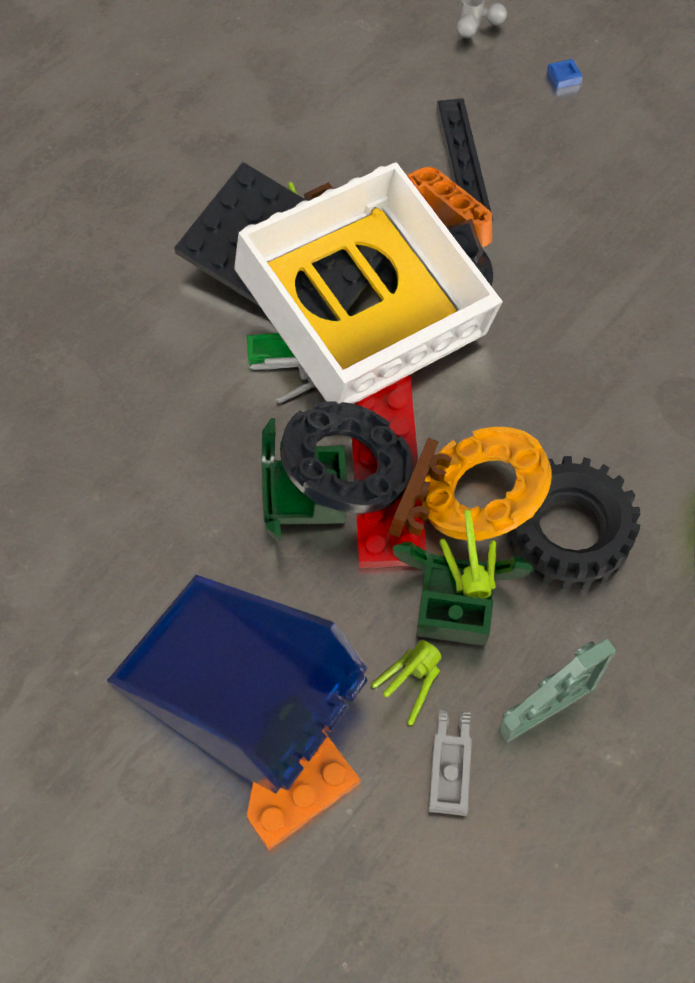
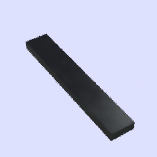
[437,98,493,224]

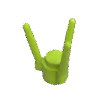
[440,509,497,599]
[371,640,442,726]

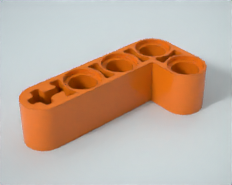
[407,167,492,248]

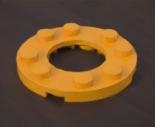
[421,427,552,541]

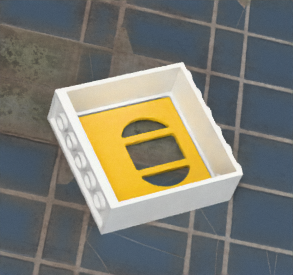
[234,162,503,404]

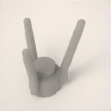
[250,357,317,404]

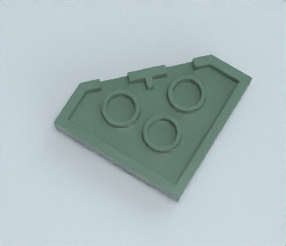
[499,638,617,743]

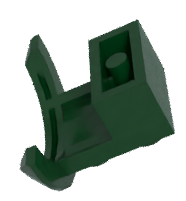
[261,418,347,540]
[393,542,533,646]

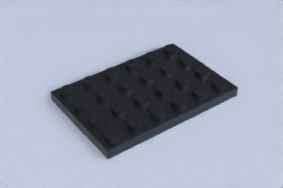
[174,162,387,321]

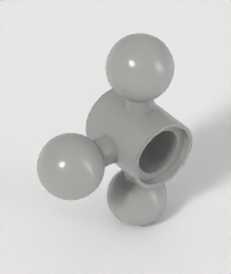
[457,0,507,38]

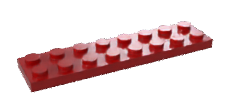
[351,375,426,568]

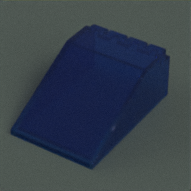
[107,575,368,794]

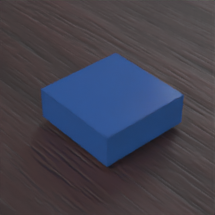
[547,59,583,89]

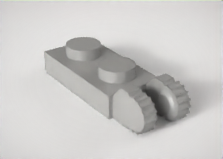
[429,709,472,816]

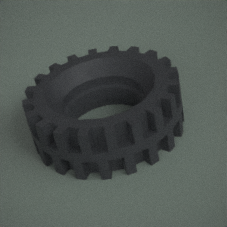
[506,456,641,590]

